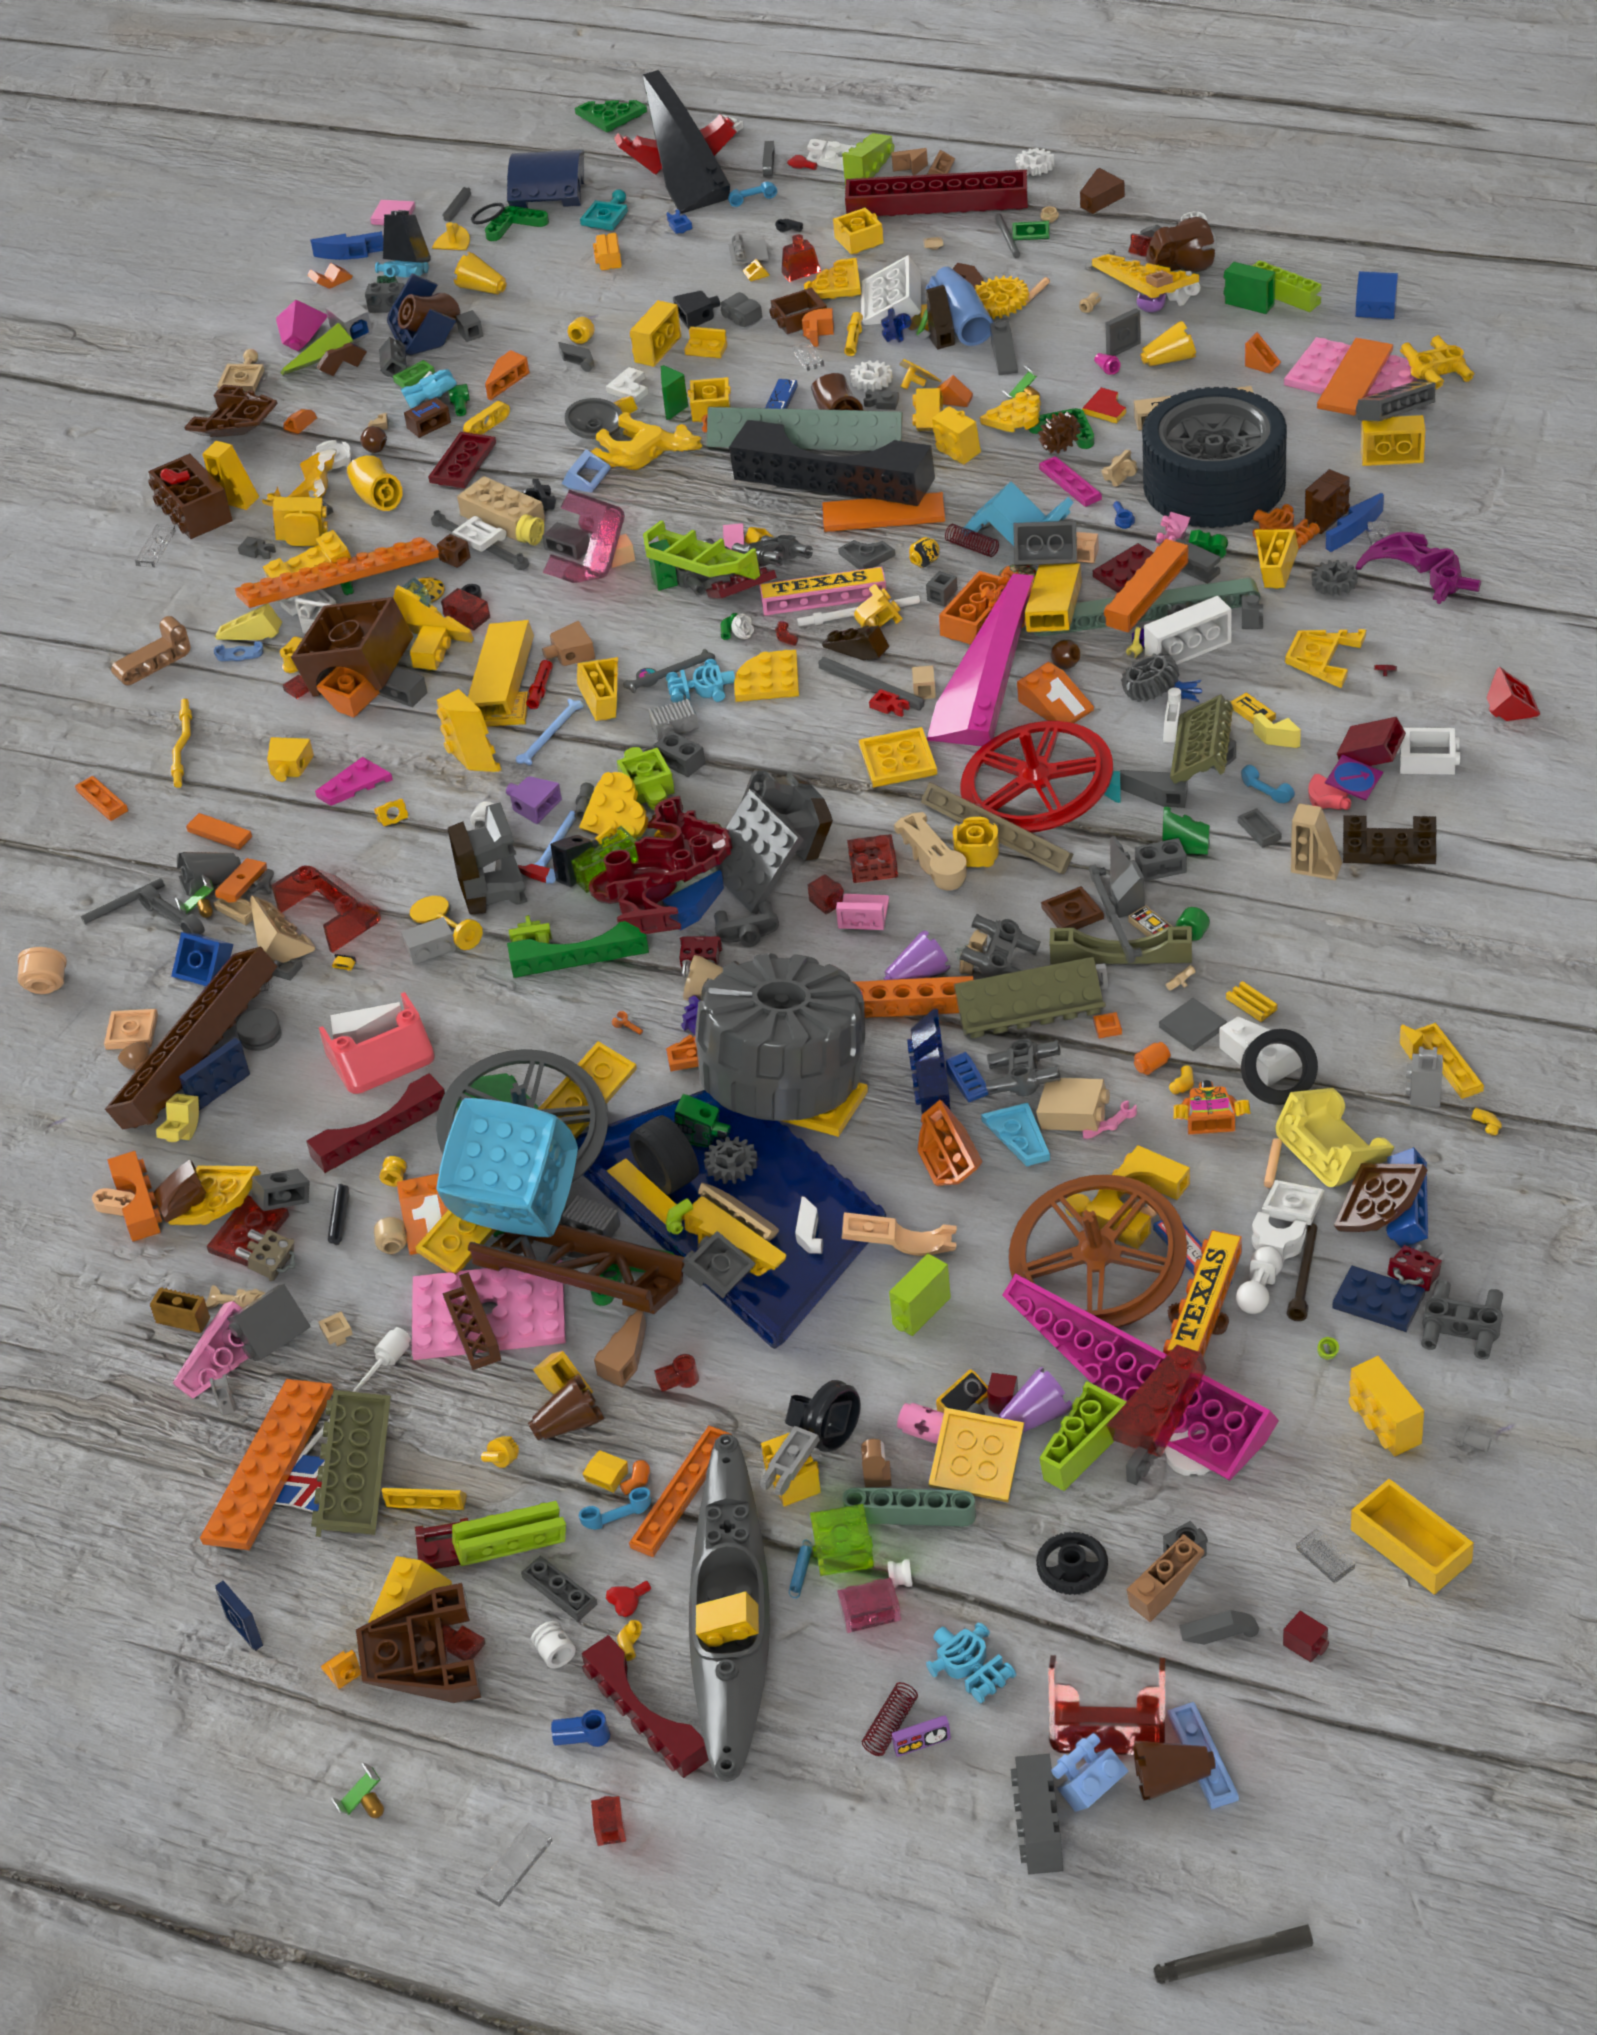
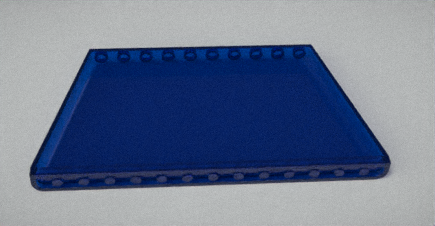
[576,1090,887,1349]

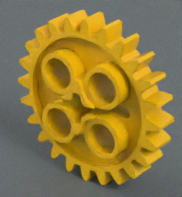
[975,275,1029,319]

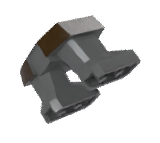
[740,771,833,861]
[448,802,528,914]

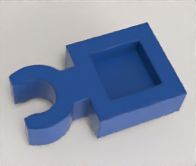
[666,210,692,234]

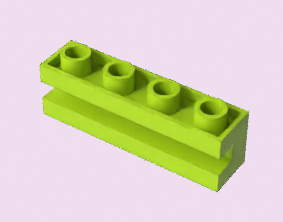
[1252,260,1321,312]
[452,1501,566,1567]

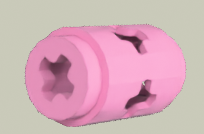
[897,1403,944,1444]

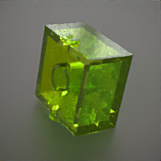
[810,1504,874,1576]

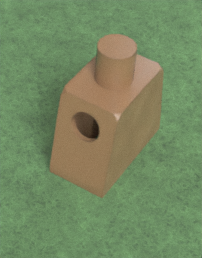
[542,621,595,666]

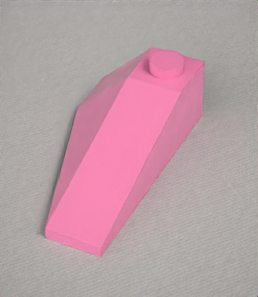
[172,1301,248,1399]

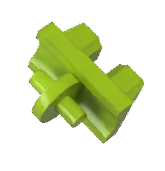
[508,915,552,944]

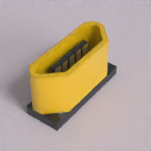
[332,954,357,970]

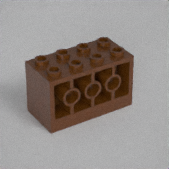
[148,453,233,540]

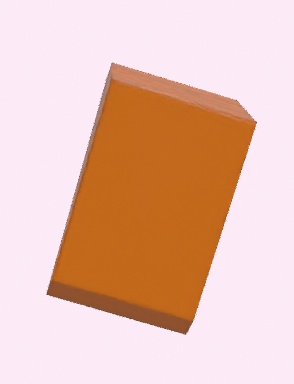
[1245,332,1281,374]
[937,375,973,407]

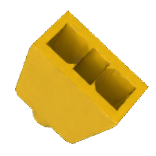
[267,737,314,782]

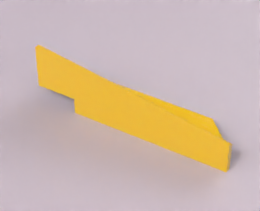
[684,1197,786,1276]

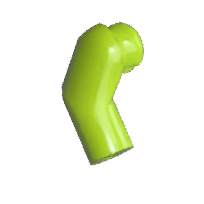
[666,1199,693,1234]

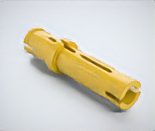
[844,312,863,356]

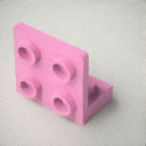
[836,894,889,930]

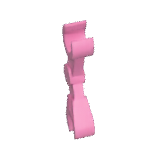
[1082,1100,1137,1139]

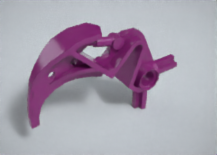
[1355,532,1481,604]

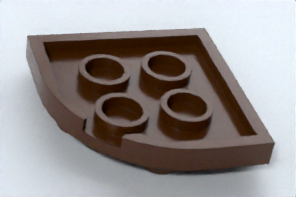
[1334,1163,1428,1232]

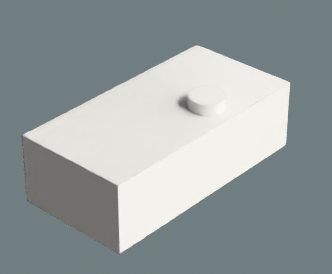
[1144,596,1231,665]

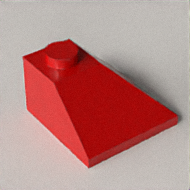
[1486,667,1540,721]

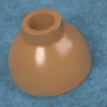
[118,1042,150,1071]

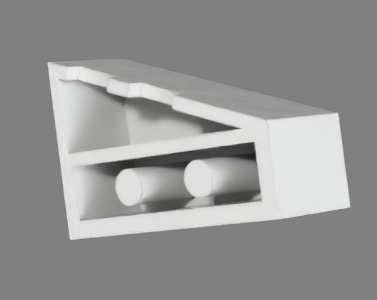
[1220,1017,1302,1087]

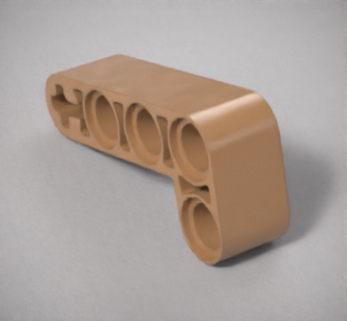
[111,616,191,686]

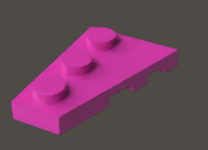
[315,757,393,806]

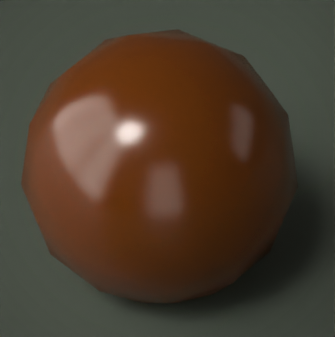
[360,426,387,453]
[1051,640,1080,669]

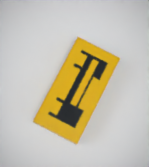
[1230,692,1276,724]

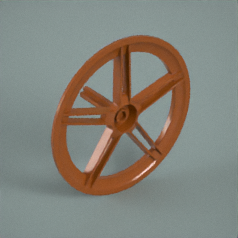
[1009,1175,1187,1328]

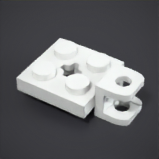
[807,139,856,171]

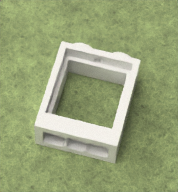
[1400,728,1460,774]

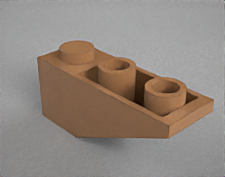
[594,1310,647,1388]
[1126,1534,1205,1622]

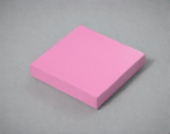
[370,200,415,225]

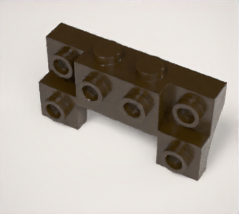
[1343,815,1437,864]

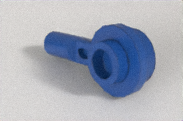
[1113,501,1135,529]

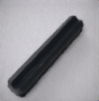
[328,1184,349,1245]

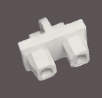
[1167,271,1201,306]

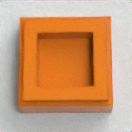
[1093,1012,1122,1038]

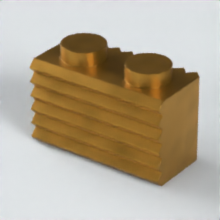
[150,1287,210,1333]

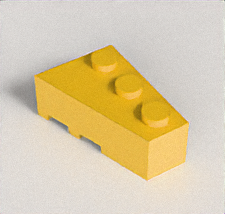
[577,657,618,721]

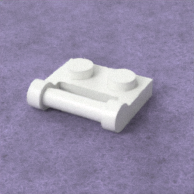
[452,516,506,552]

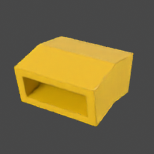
[582,1450,628,1493]

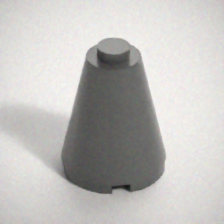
[177,852,241,896]

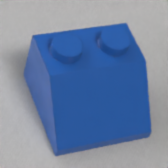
[1355,271,1398,319]
[171,932,234,986]

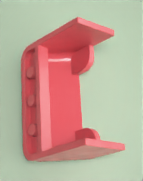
[319,992,435,1094]

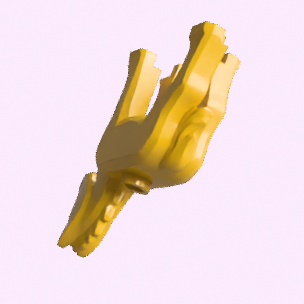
[591,412,702,470]

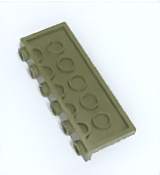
[1170,694,1234,784]
[954,957,1106,1039]
[311,1390,391,1537]

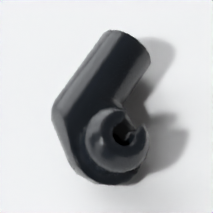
[775,219,803,232]

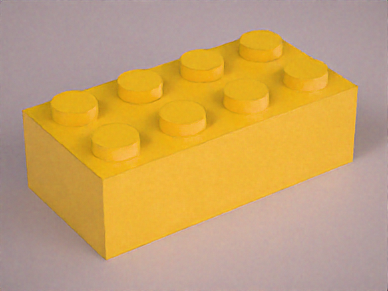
[1351,1479,1474,1595]

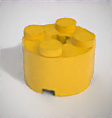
[953,817,999,867]

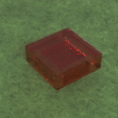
[283,675,309,699]

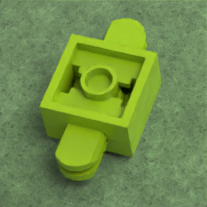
[616,747,675,810]

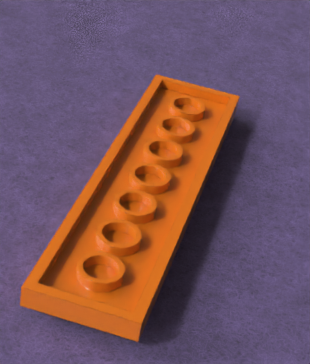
[200,1379,334,1550]

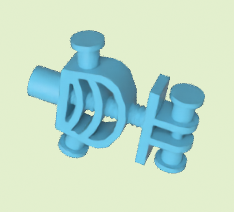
[375,260,429,277]
[666,659,735,703]
[926,1622,1016,1703]

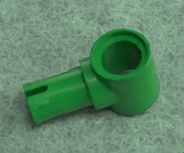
[449,384,470,416]

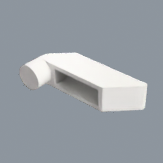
[1163,688,1181,743]
[795,1197,823,1254]

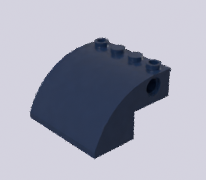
[507,149,584,208]

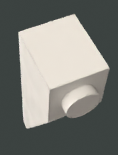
[330,1002,402,1044]

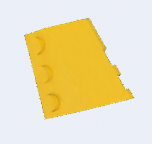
[437,689,502,772]

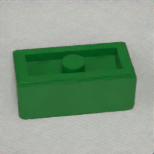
[1012,221,1050,241]

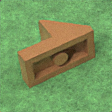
[891,148,928,175]

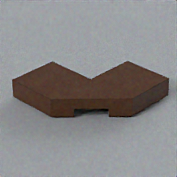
[953,263,984,289]
[317,342,367,376]

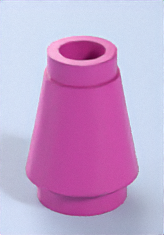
[1094,353,1121,375]

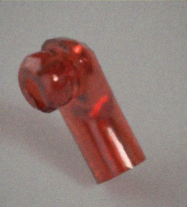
[775,621,798,646]

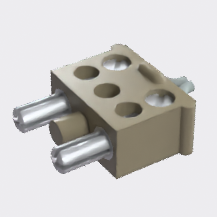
[235,1229,297,1281]

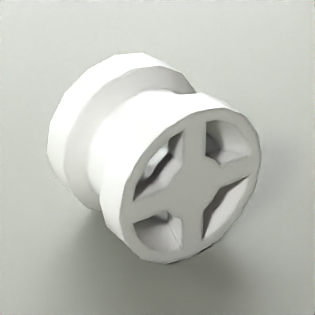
[887,1559,912,1589]

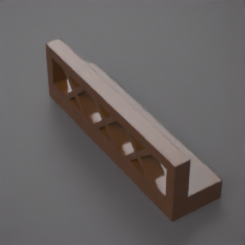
[442,1272,502,1370]

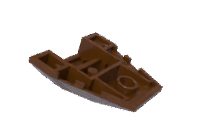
[184,384,278,437]

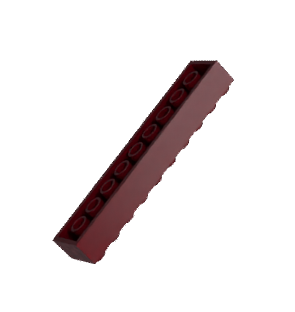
[845,169,1028,216]

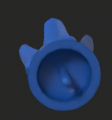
[1170,680,1203,703]

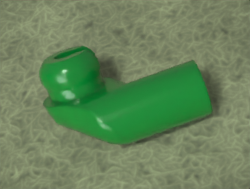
[720,613,738,640]

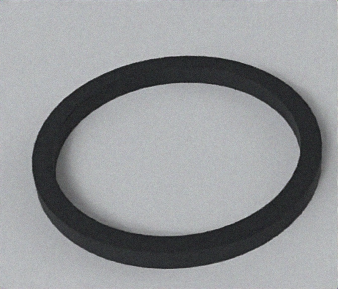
[471,203,505,225]

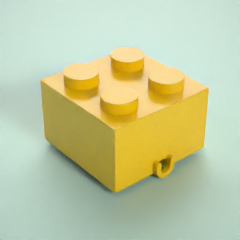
[833,208,884,254]
[688,377,731,422]
[932,406,981,465]

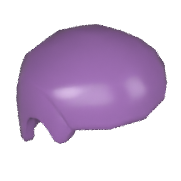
[1137,293,1166,313]

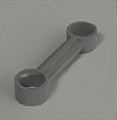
[137,885,205,935]

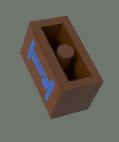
[404,397,451,438]

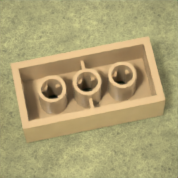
[457,476,545,542]

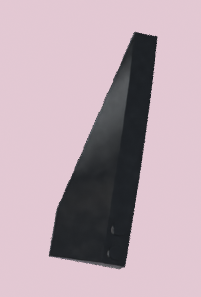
[642,70,730,214]

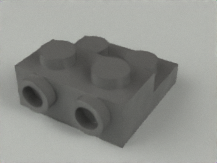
[682,1231,756,1298]

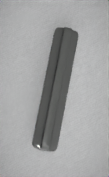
[442,187,472,222]

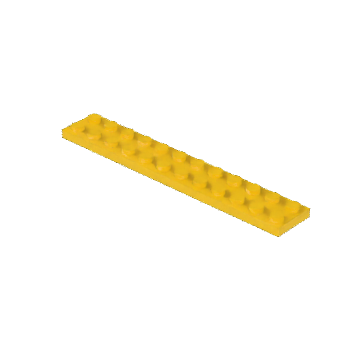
[415,1041,637,1275]

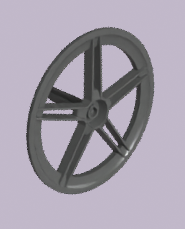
[436,1049,608,1183]

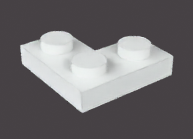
[606,367,648,403]
[280,589,336,616]

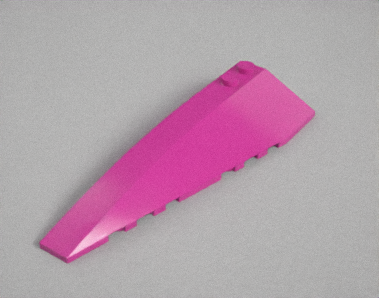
[927,574,1034,746]

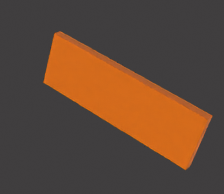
[1317,338,1393,416]
[822,492,945,532]

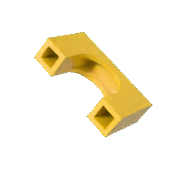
[1084,1145,1190,1249]

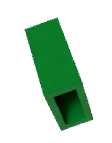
[1223,262,1275,314]

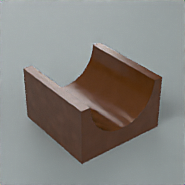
[291,597,414,697]

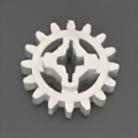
[1015,148,1055,176]
[850,360,893,392]

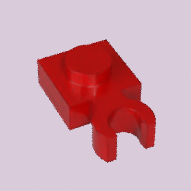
[869,689,910,717]

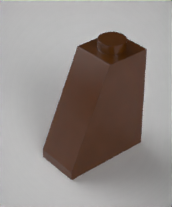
[1080,168,1125,214]

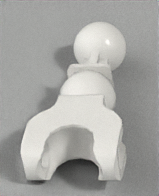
[1236,1212,1307,1314]

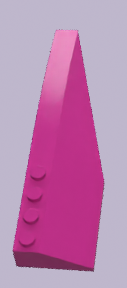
[1002,1273,1279,1481]

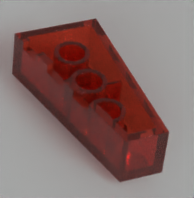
[1106,1344,1207,1457]

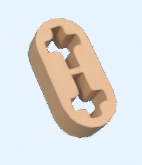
[92,1188,135,1216]

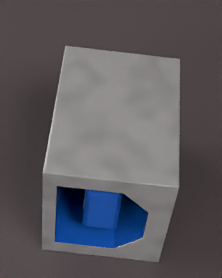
[326,297,372,343]

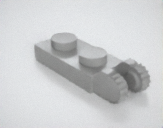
[760,1426,820,1496]

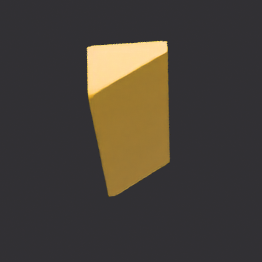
[382,1488,467,1510]

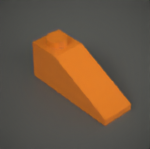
[485,350,530,401]

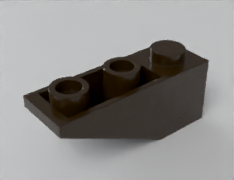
[926,285,955,350]
[822,625,890,661]

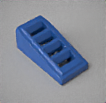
[946,1052,989,1103]

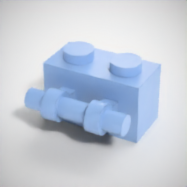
[1051,1733,1129,1812]

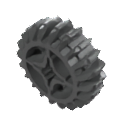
[1121,653,1180,702]

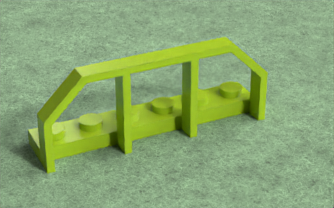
[643,520,760,580]

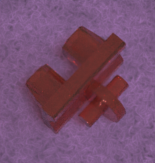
[1128,233,1152,257]

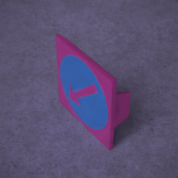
[1325,755,1383,801]

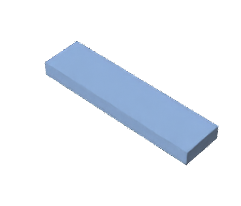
[1167,1702,1239,1810]

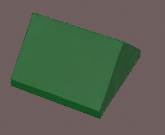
[661,365,688,420]

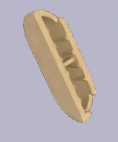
[698,1183,779,1242]

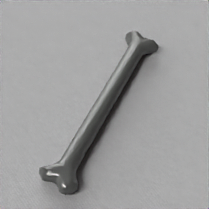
[623,649,715,693]

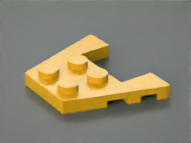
[1285,629,1366,688]

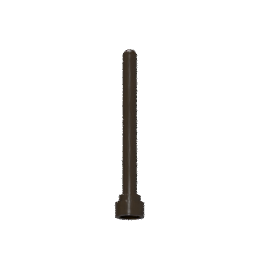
[1287,1223,1318,1321]

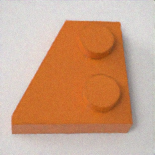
[666,1034,699,1072]

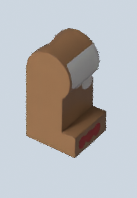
[861,1439,892,1488]

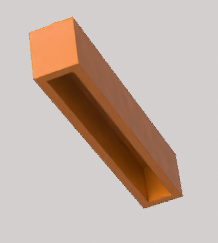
[1104,539,1189,633]

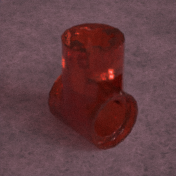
[654,1354,699,1392]

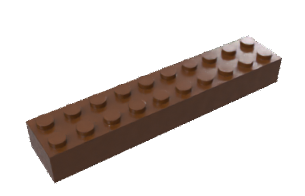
[105,946,278,1130]

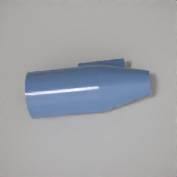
[926,267,994,346]

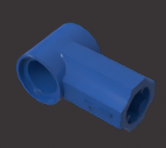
[551,1710,611,1747]

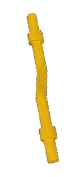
[171,698,192,788]

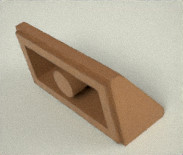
[927,150,955,175]

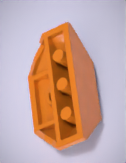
[917,1100,983,1186]

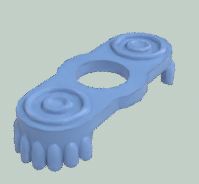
[214,641,263,661]

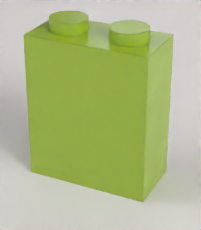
[889,1253,951,1336]

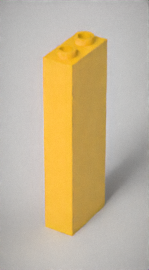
[1025,563,1082,632]
[468,620,534,715]

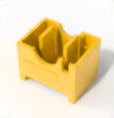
[761,1433,821,1506]

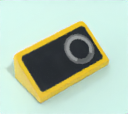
[936,1369,988,1413]

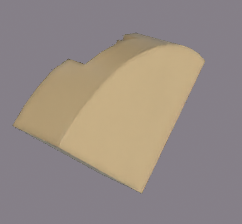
[368,413,388,430]

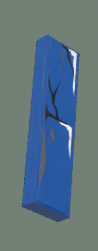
[765,379,798,409]

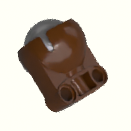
[1146,217,1217,272]

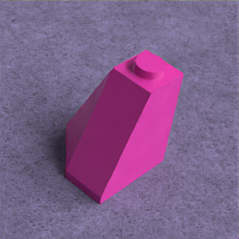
[276,300,327,351]

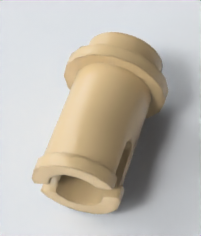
[1079,292,1101,313]

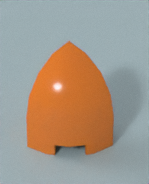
[283,409,317,434]

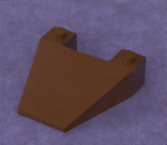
[356,1583,481,1703]

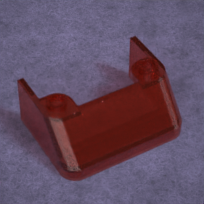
[271,865,381,953]
[1048,1655,1166,1755]

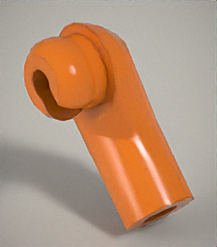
[619,1460,650,1495]

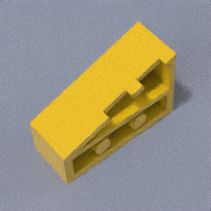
[202,441,259,510]
[1255,529,1299,589]

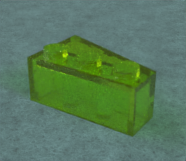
[571,826,638,893]

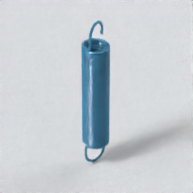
[789,1539,812,1598]

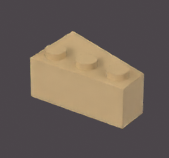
[1291,803,1342,880]

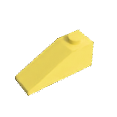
[215,603,282,640]

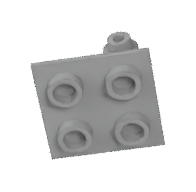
[728,233,769,265]

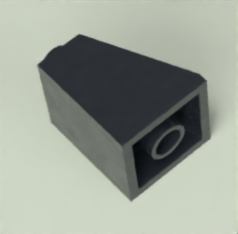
[383,210,431,262]

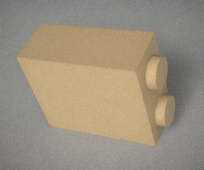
[1036,1078,1110,1131]

